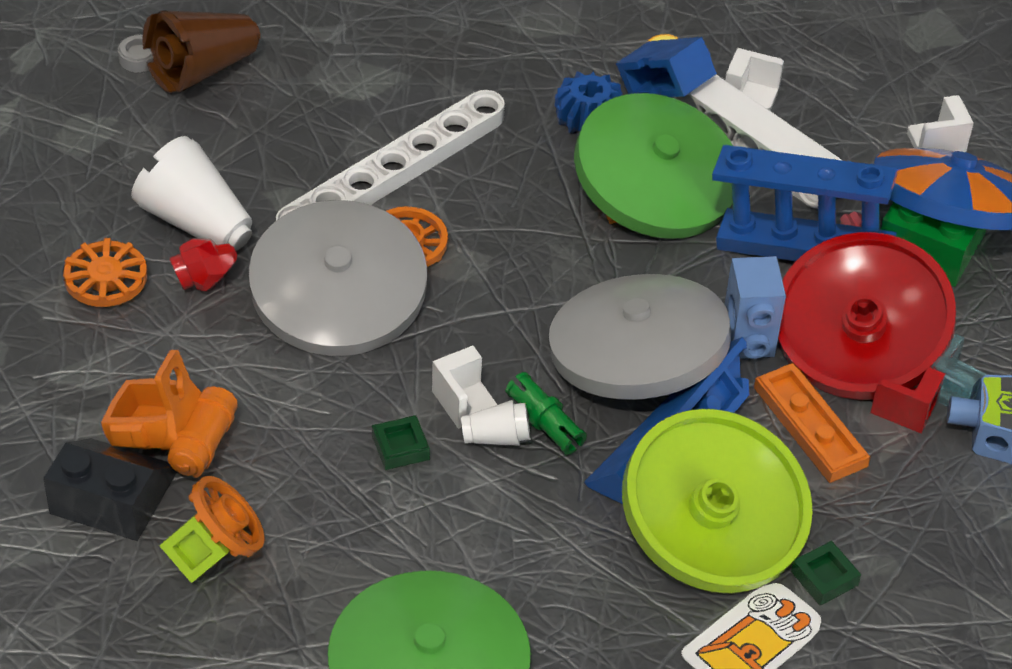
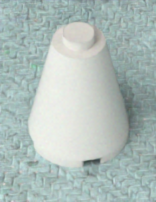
[131,136,252,250]

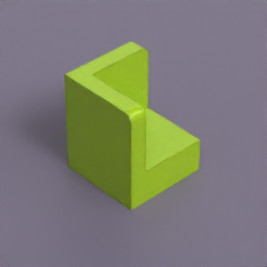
[159,513,230,583]

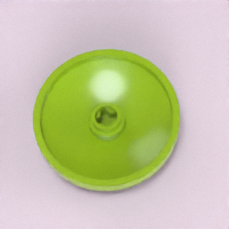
[622,409,813,593]

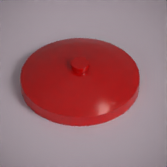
[778,232,956,400]

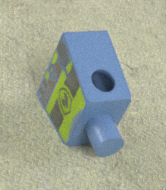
[947,375,1012,464]

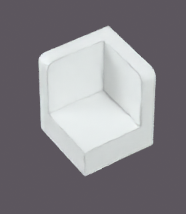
[725,48,784,111]
[907,95,973,152]
[432,345,497,429]

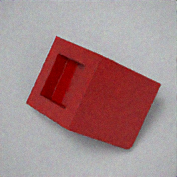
[870,367,946,434]

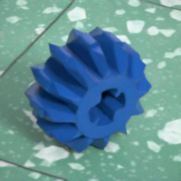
[554,70,622,134]

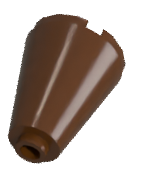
[142,11,260,92]

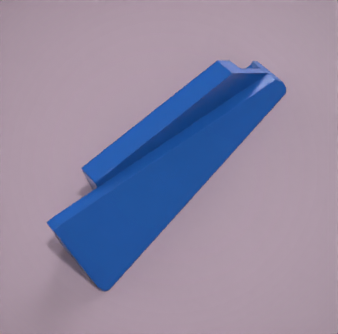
[584,337,750,504]

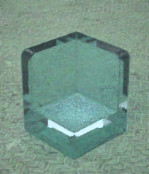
[932,334,987,407]

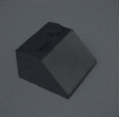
[43,438,177,542]

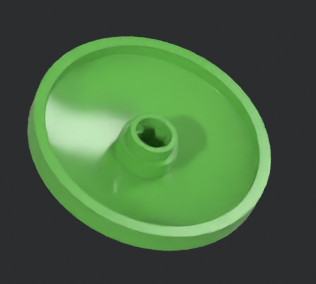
[574,93,733,239]
[328,571,531,669]

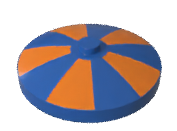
[874,148,1012,230]

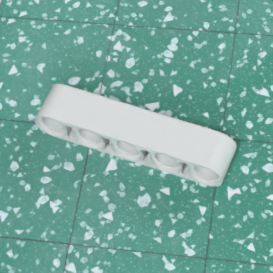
[672,75,841,209]

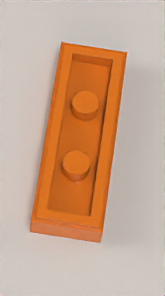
[754,363,870,484]

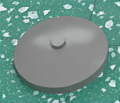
[249,200,427,356]
[549,274,731,400]

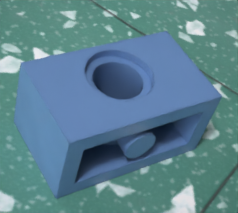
[725,256,786,359]

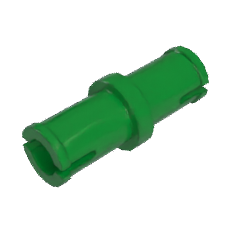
[505,372,587,455]

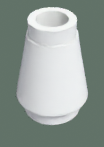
[461,400,531,446]

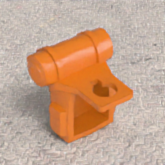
[101,350,238,478]

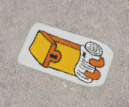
[682,583,821,669]

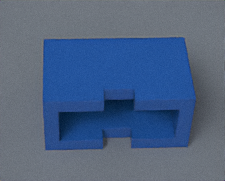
[616,37,717,97]

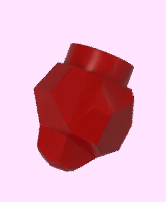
[170,238,237,291]

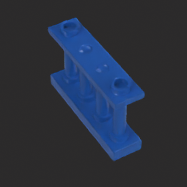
[712,145,897,261]

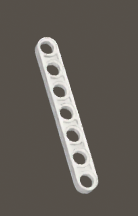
[276,90,505,221]

